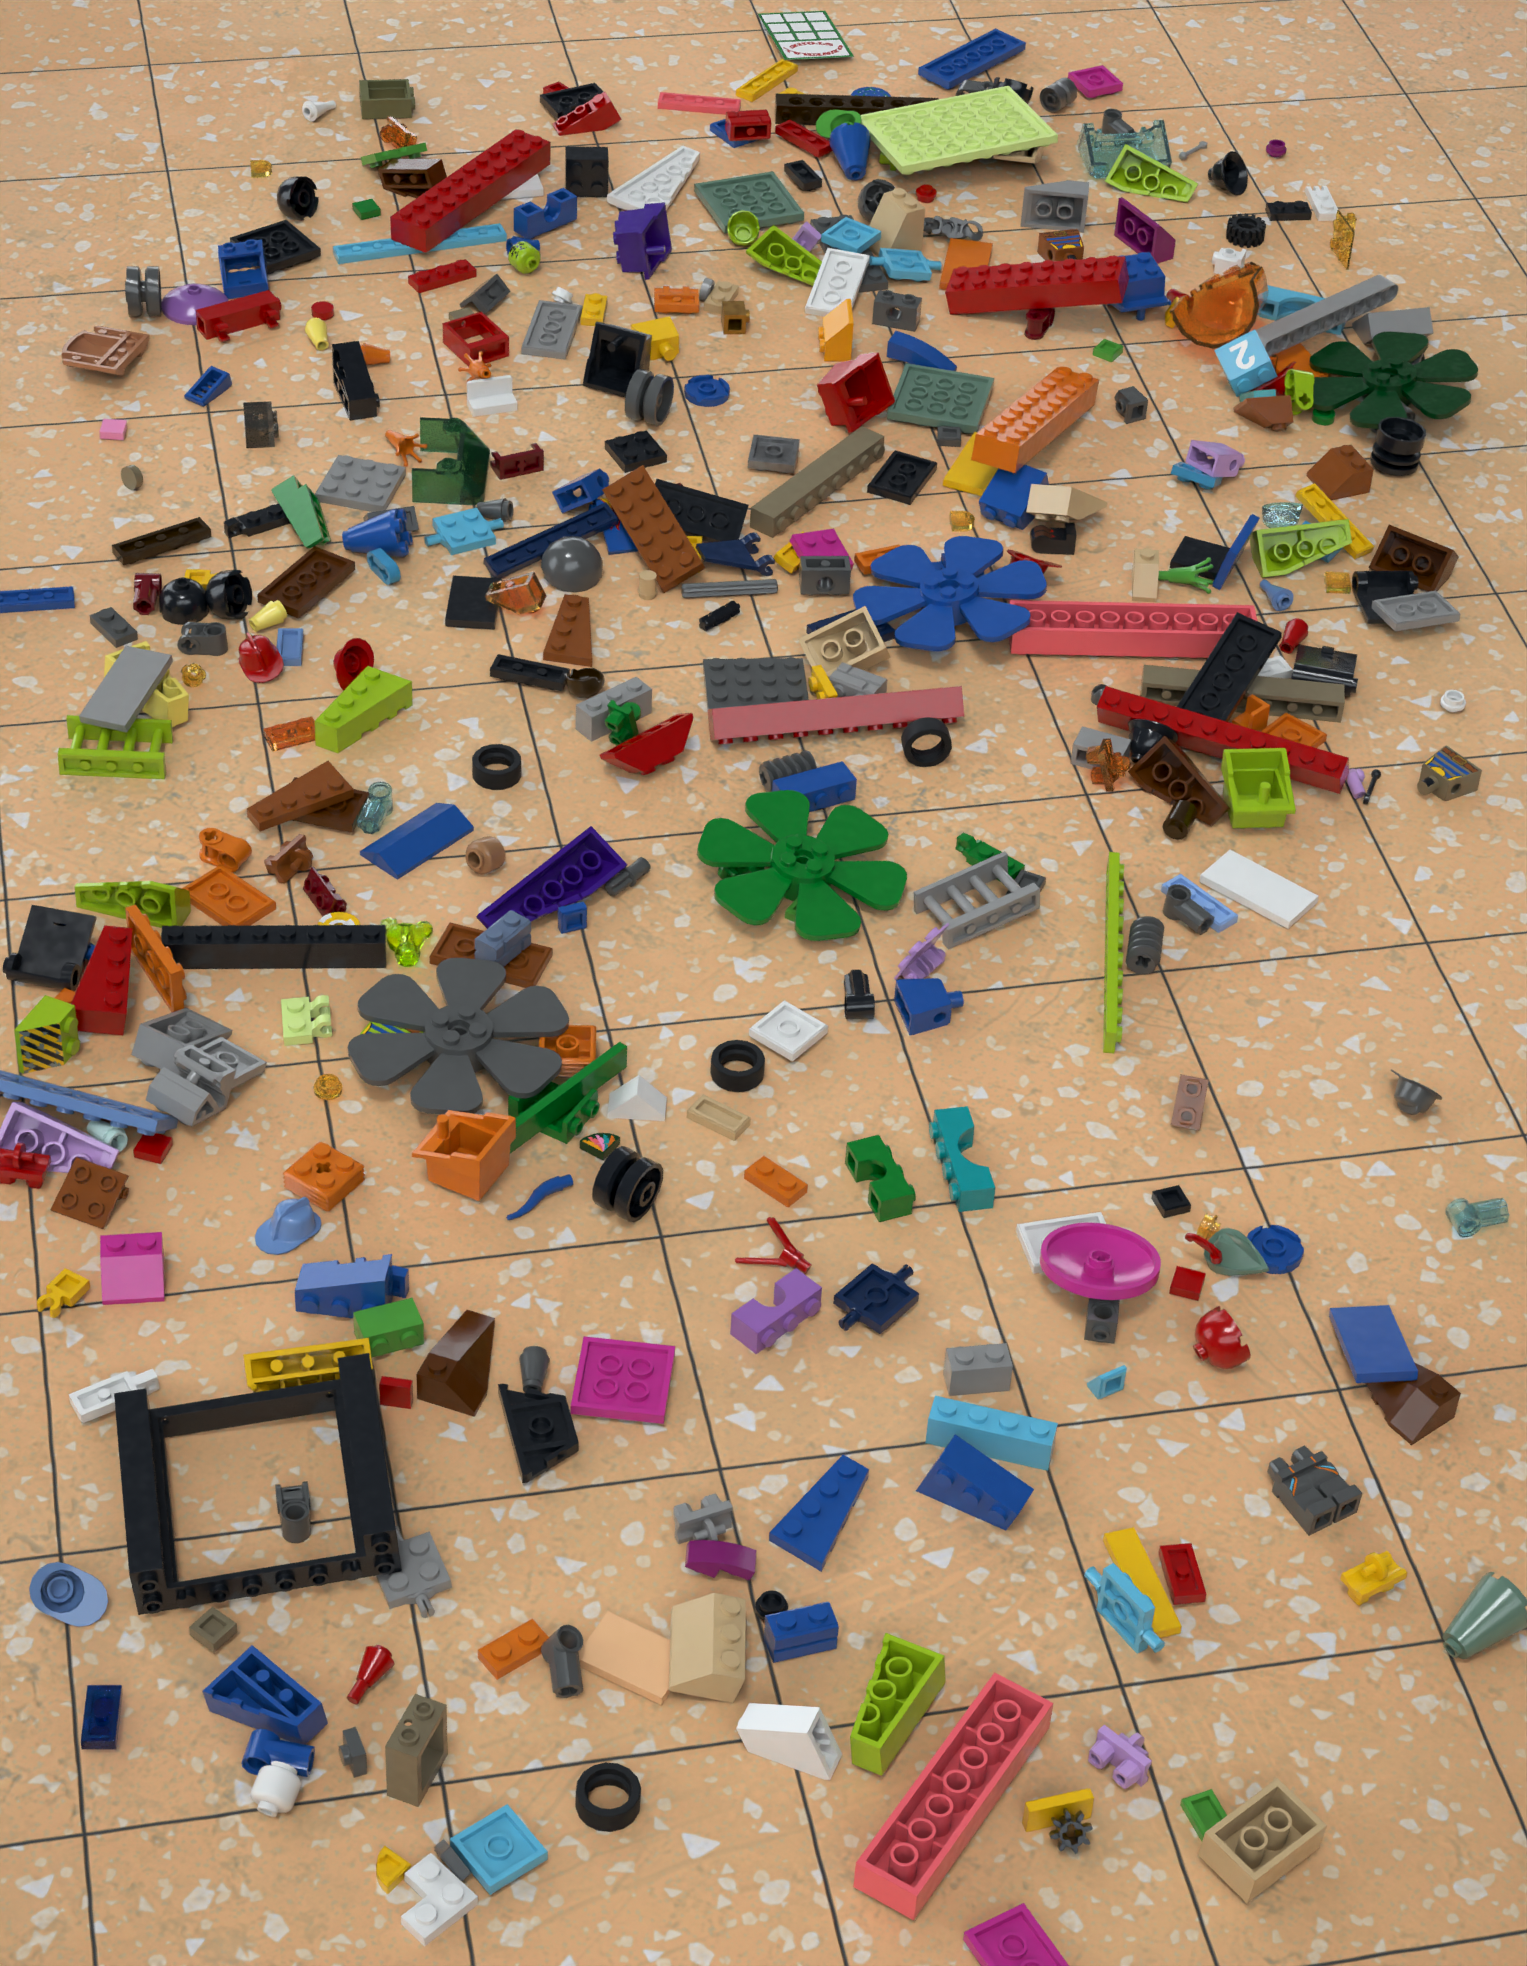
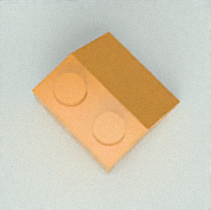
[818,299,854,362]

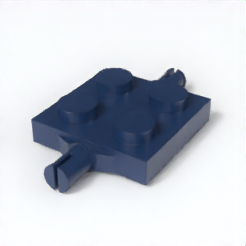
[833,1263,919,1334]

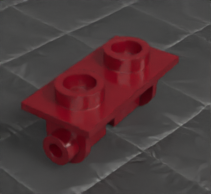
[303,867,347,917]

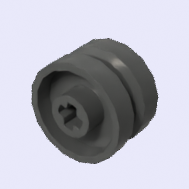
[125,266,162,317]
[625,369,674,426]

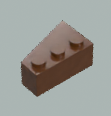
[378,159,447,198]

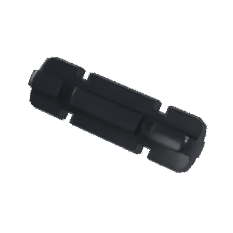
[699,601,740,631]

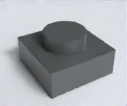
[339,1727,367,1778]

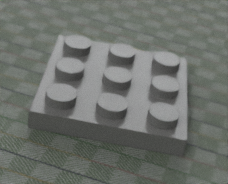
[315,455,406,512]

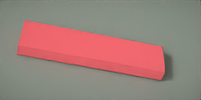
[658,92,741,115]

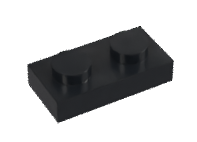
[784,160,822,191]
[1265,201,1312,221]

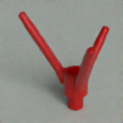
[735,1217,812,1274]

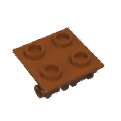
[50,1157,129,1229]

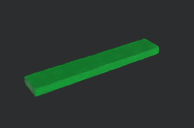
[510,1042,627,1154]

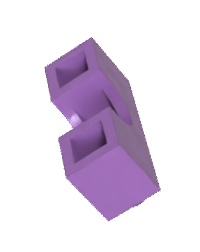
[730,1268,822,1354]

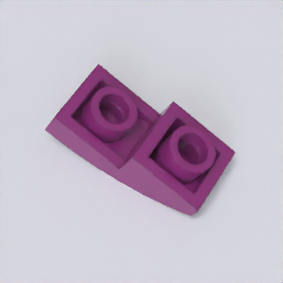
[685,1540,756,1581]

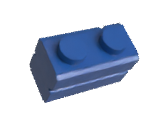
[764,1602,839,1663]

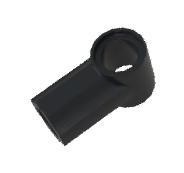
[844,970,875,1019]

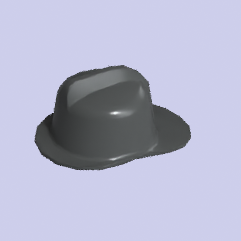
[1391,1069,1442,1115]

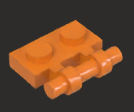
[654,286,699,314]

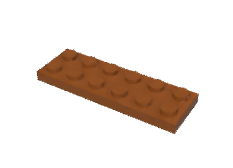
[602,465,706,593]

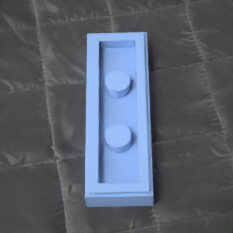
[1161,874,1238,933]

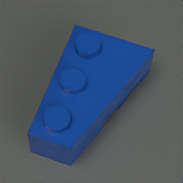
[202,1645,328,1745]

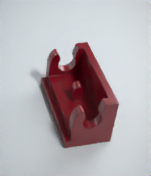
[490,443,544,480]

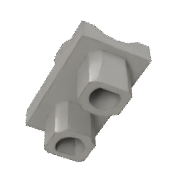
[673,1494,733,1544]

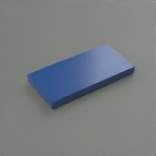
[1329,1305,1418,1383]

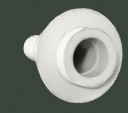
[302,100,336,122]

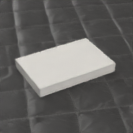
[1016,1212,1106,1274]

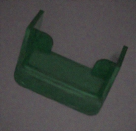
[412,417,490,505]

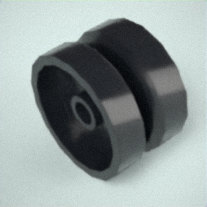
[592,1146,663,1222]

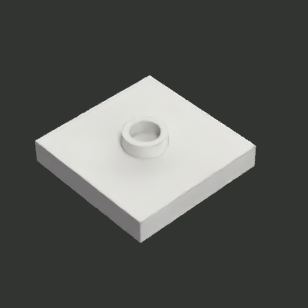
[749,1000,828,1062]

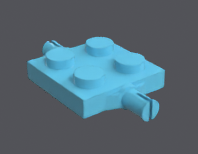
[869,248,942,282]
[424,508,504,555]
[1084,1563,1165,1654]

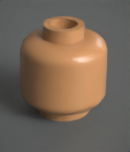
[466,836,505,874]

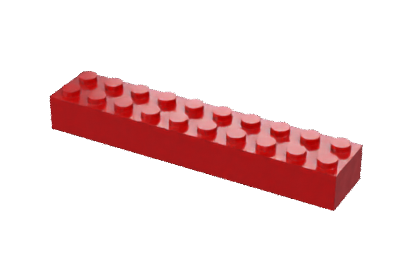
[390,129,551,253]

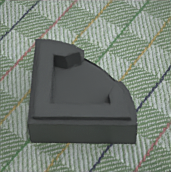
[434,1839,471,1881]

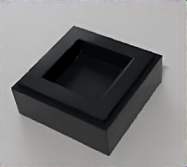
[1151,1185,1191,1218]

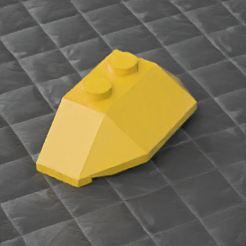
[243,1338,373,1392]

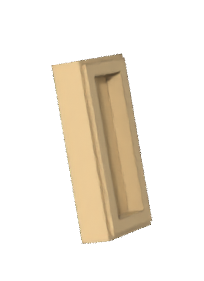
[687,1095,751,1141]

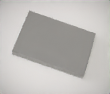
[1371,591,1461,632]

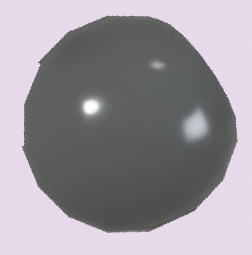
[541,536,603,593]

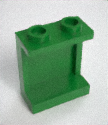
[508,1081,600,1144]

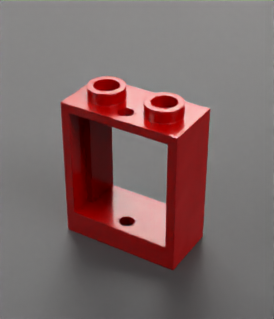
[442,311,509,367]

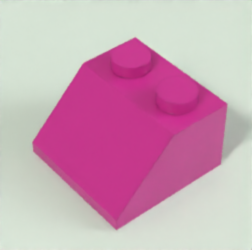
[100,1232,165,1305]

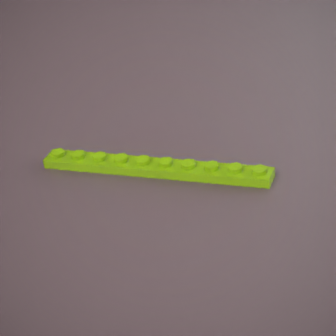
[1103,852,1124,1054]

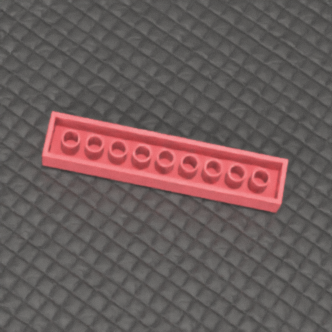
[1009,600,1258,658]

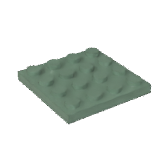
[694,171,804,233]
[887,363,994,434]

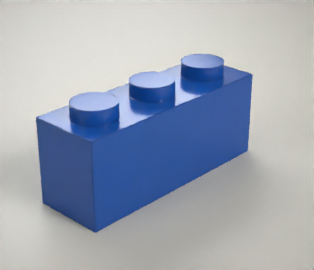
[772,761,857,812]

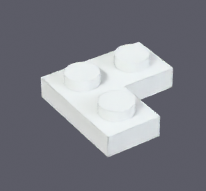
[401,1853,478,1947]

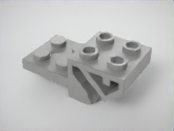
[146,1037,267,1127]

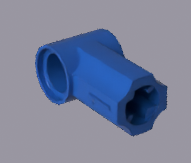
[241,1729,315,1777]

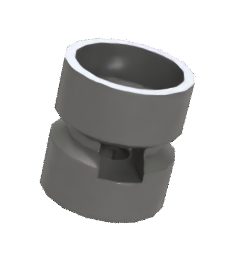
[1040,78,1077,113]

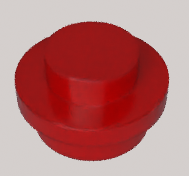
[916,184,937,203]

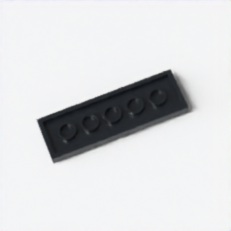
[1177,612,1282,722]

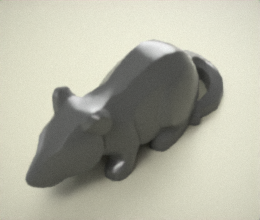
[923,216,983,241]

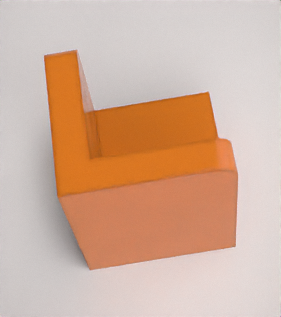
[1232,694,1270,732]

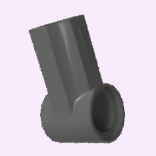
[1101,109,1137,145]
[1163,884,1215,935]
[541,1625,583,1698]

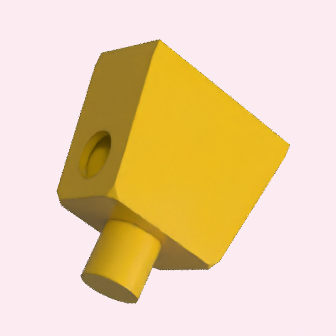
[631,316,679,361]

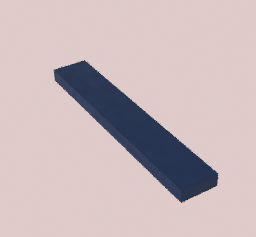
[483,502,619,578]

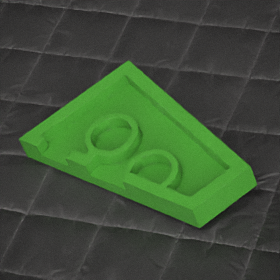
[361,143,427,168]

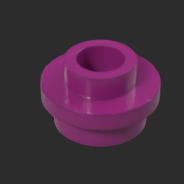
[1266,139,1287,158]

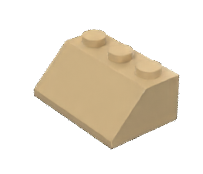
[669,1593,746,1703]

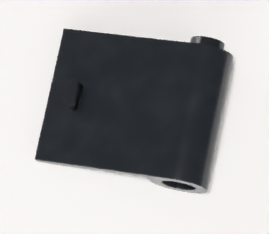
[1352,571,1418,624]
[1292,644,1358,697]
[3,905,97,991]

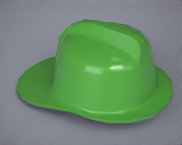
[816,110,862,138]

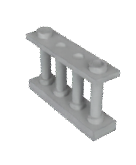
[913,851,1040,950]

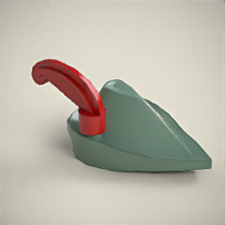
[1185,1228,1269,1276]

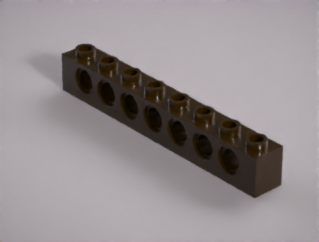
[775,93,939,125]

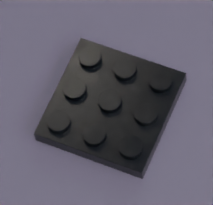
[230,220,321,274]

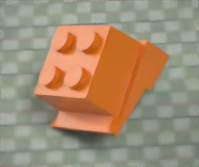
[412,1110,516,1201]

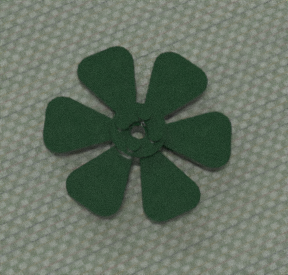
[1309,331,1478,429]

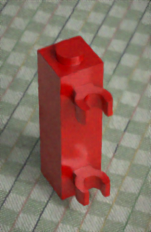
[196,290,282,342]

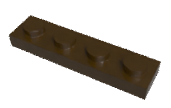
[112,517,211,565]

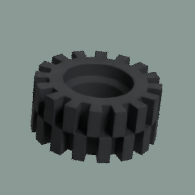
[1226,213,1266,248]

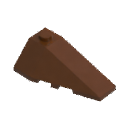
[416,1310,495,1417]

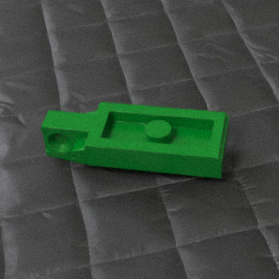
[955,833,1025,882]

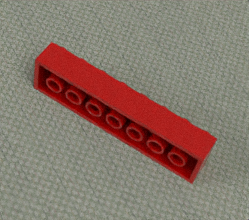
[945,255,1129,315]

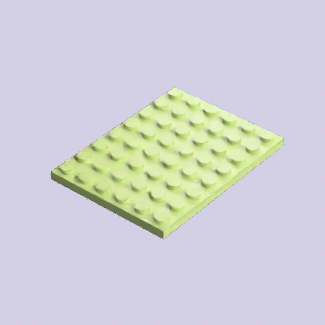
[861,86,1058,175]

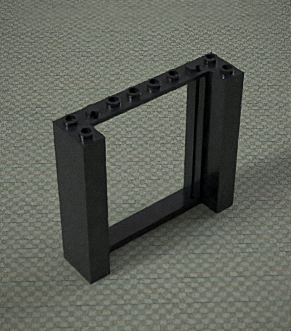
[114,1353,402,1615]

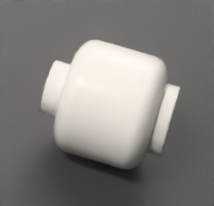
[251,1761,301,1817]

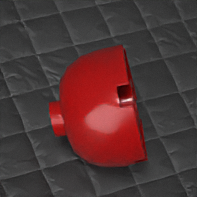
[1193,1306,1251,1369]

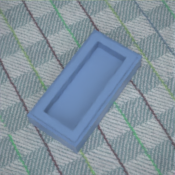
[277,628,304,666]

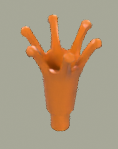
[458,351,492,381]
[385,430,427,466]

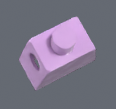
[1185,440,1245,477]

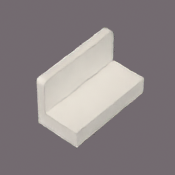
[467,375,517,417]

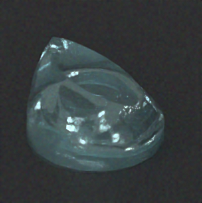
[1262,502,1303,528]

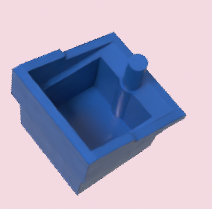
[1107,252,1171,321]

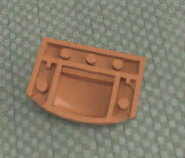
[62,326,150,376]

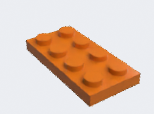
[125,904,187,1012]

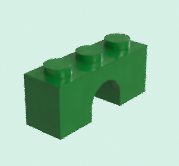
[845,1135,916,1222]

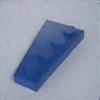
[769,1455,869,1572]

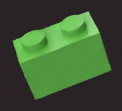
[353,1298,424,1357]

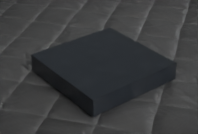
[1170,536,1230,580]

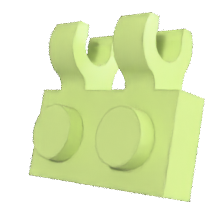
[281,995,332,1046]

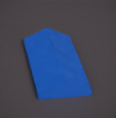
[360,803,474,880]

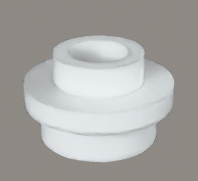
[552,287,573,304]
[1440,690,1466,712]

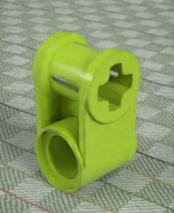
[1284,369,1315,415]

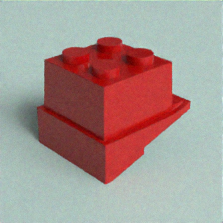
[817,352,895,433]

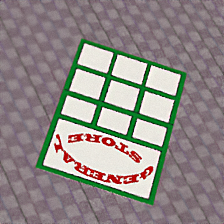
[758,11,854,60]

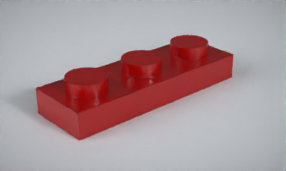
[775,120,832,158]
[408,259,477,293]

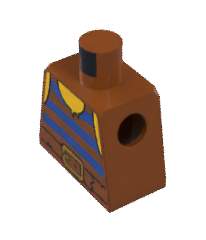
[1037,229,1084,261]

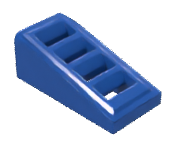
[184,366,232,407]

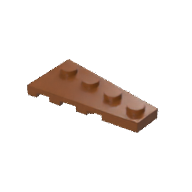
[543,594,592,667]
[247,761,354,831]

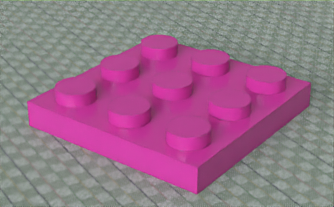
[571,1336,675,1424]

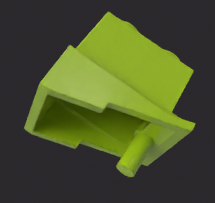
[1221,748,1296,829]

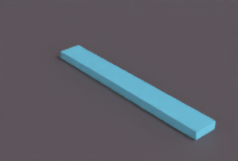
[333,223,507,264]

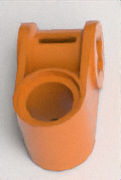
[199,828,252,872]

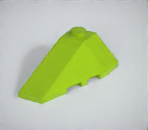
[1105,144,1198,203]
[746,225,822,286]
[1250,519,1352,578]
[74,881,191,928]

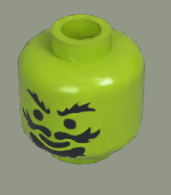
[508,241,541,274]

